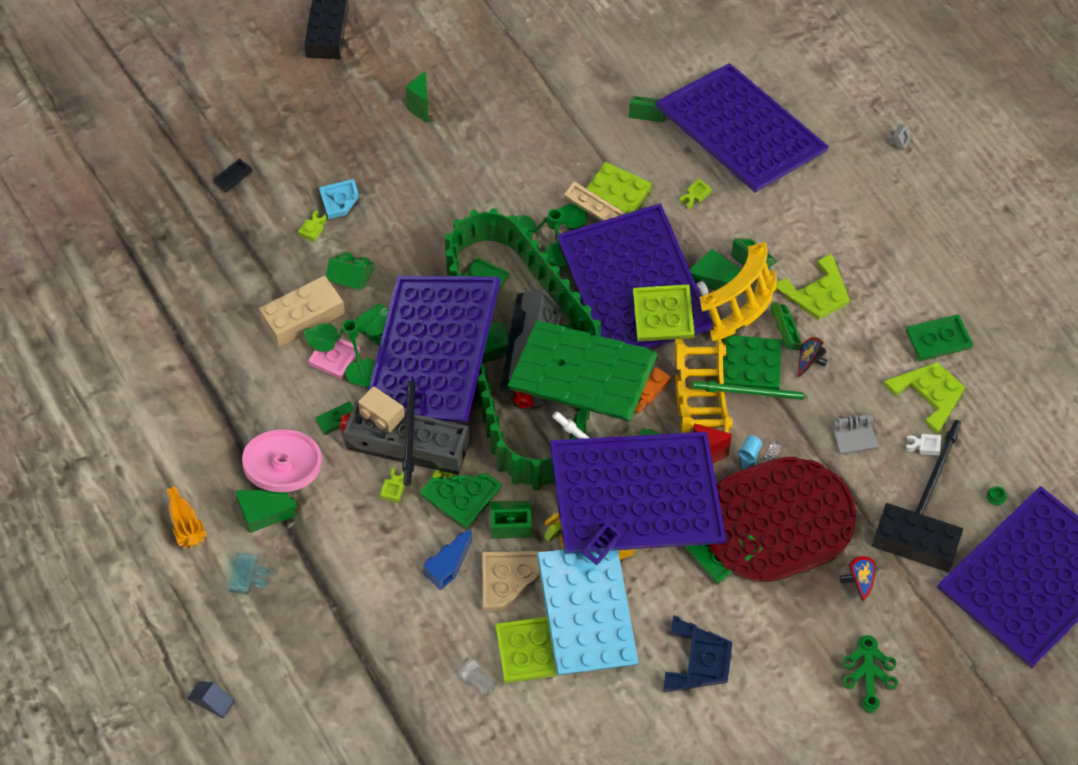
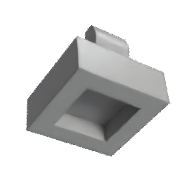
[888,125,911,150]

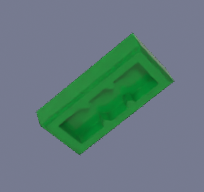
[315,401,353,435]

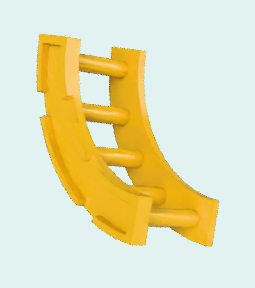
[700,242,777,342]
[675,339,732,433]

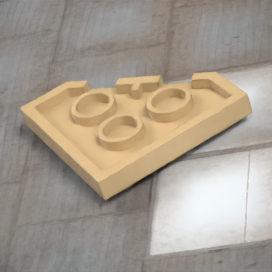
[482,551,543,611]

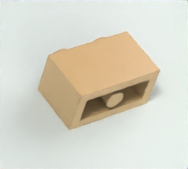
[358,386,405,433]

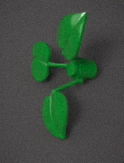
[515,204,587,268]
[304,307,389,388]

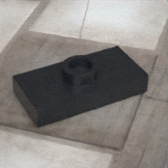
[213,158,252,192]

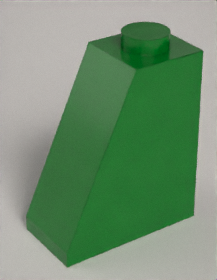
[690,249,741,290]
[235,490,297,533]

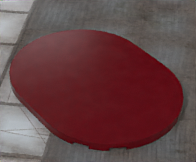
[707,457,856,582]

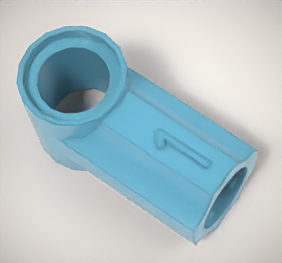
[738,435,763,469]

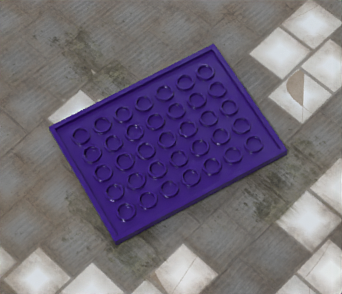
[656,63,829,193]
[557,203,713,349]
[368,276,501,422]
[549,432,726,554]
[937,486,1078,669]

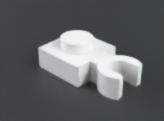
[906,434,941,455]

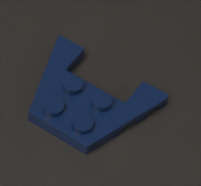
[663,615,732,692]

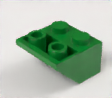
[326,252,375,290]
[490,500,532,539]

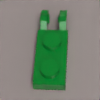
[770,302,803,351]

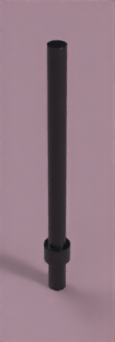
[402,381,416,486]
[915,420,961,515]

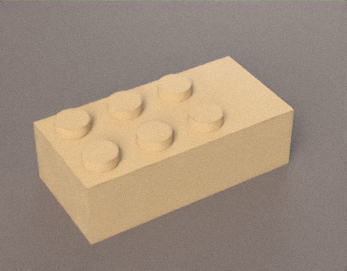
[259,275,345,347]

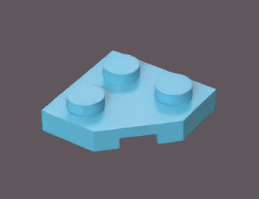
[319,179,359,220]

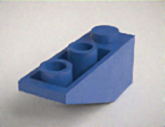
[423,529,472,590]

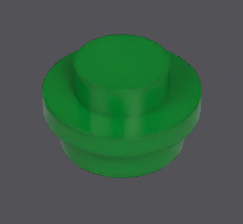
[986,486,1007,506]

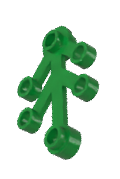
[842,635,898,713]

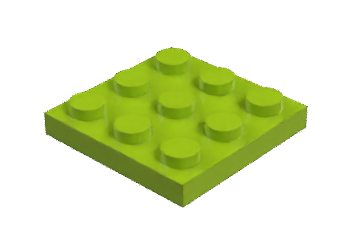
[586,161,653,214]
[633,284,695,342]
[495,617,563,684]

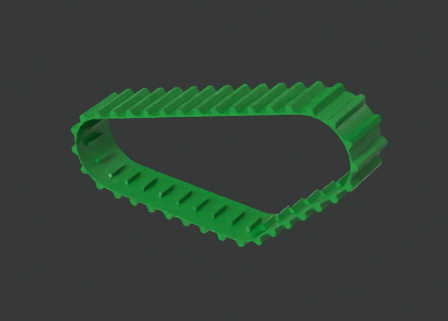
[445,208,601,490]

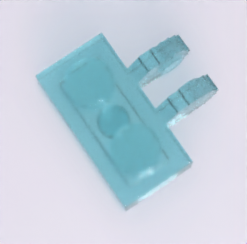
[228,552,271,595]

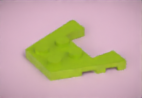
[775,254,850,320]
[884,362,965,435]

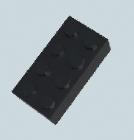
[305,0,349,60]
[871,503,964,573]

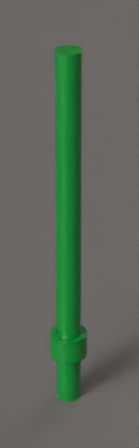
[691,381,804,400]

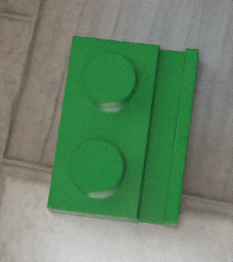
[464,257,509,292]

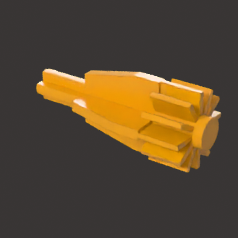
[166,486,207,549]

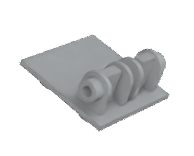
[831,413,878,454]

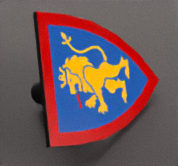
[797,337,827,377]
[839,556,875,601]

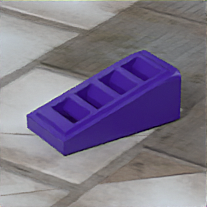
[581,521,623,566]

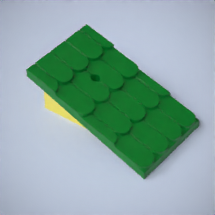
[508,320,657,422]

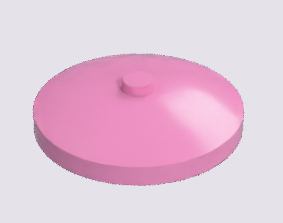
[242,429,322,492]

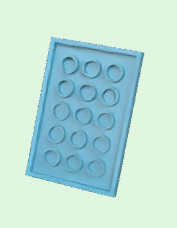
[536,550,639,676]

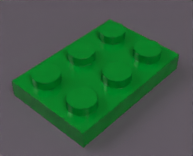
[906,314,973,362]

